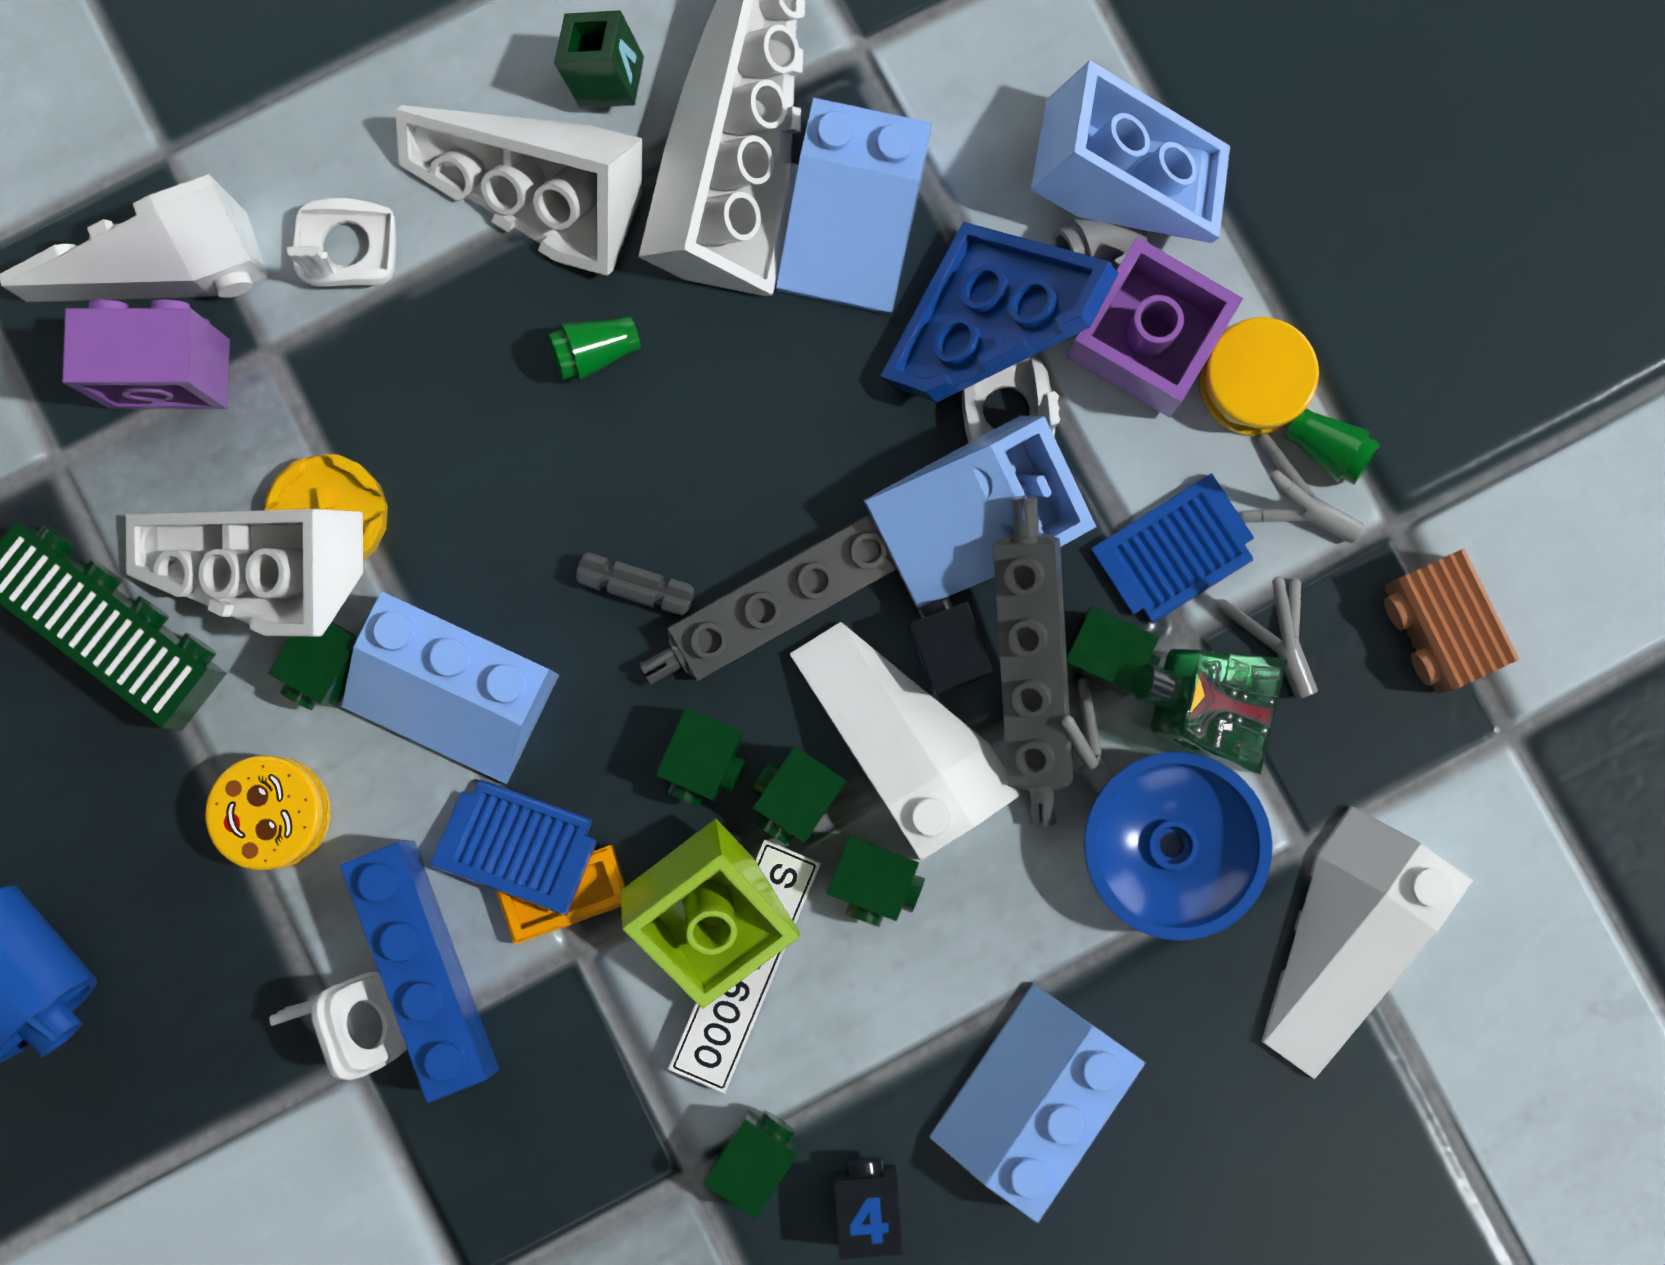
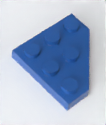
[880,221,1119,403]

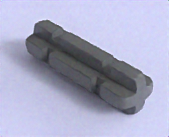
[576,552,694,616]

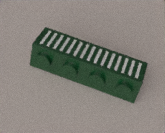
[0,522,227,731]

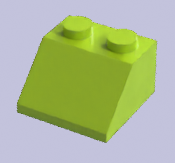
[620,818,800,1009]

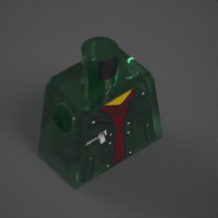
[1133,649,1287,775]

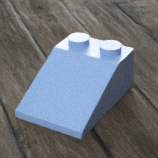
[1030,60,1230,243]
[776,98,932,316]

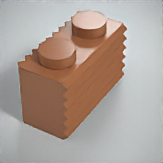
[1384,548,1519,693]

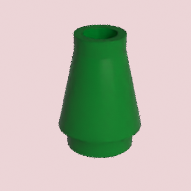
[547,315,641,381]
[1284,408,1380,485]

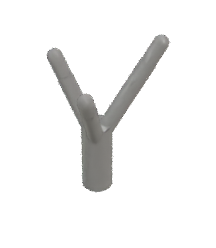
[1239,434,1363,544]
[1217,576,1318,699]
[1062,677,1114,794]

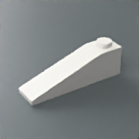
[395,105,642,276]
[0,174,269,302]
[126,509,363,636]
[790,622,1021,861]
[1261,806,1473,1079]

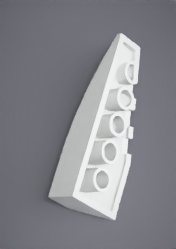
[638,0,805,296]

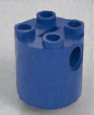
[0,885,98,1063]

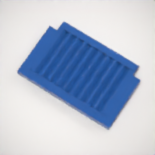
[1090,473,1254,624]
[430,780,597,916]

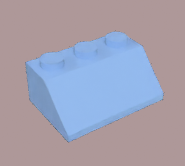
[342,591,559,784]
[929,983,1145,1223]

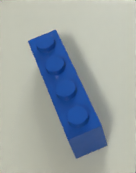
[340,841,500,1103]

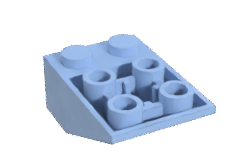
[863,416,1096,609]

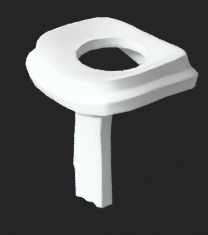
[286,198,397,286]
[962,357,1060,443]
[269,972,407,1080]

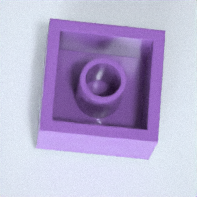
[1067,237,1243,417]
[63,300,230,409]

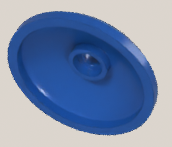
[1083,752,1273,941]

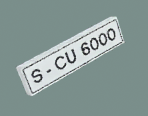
[668,839,821,1094]

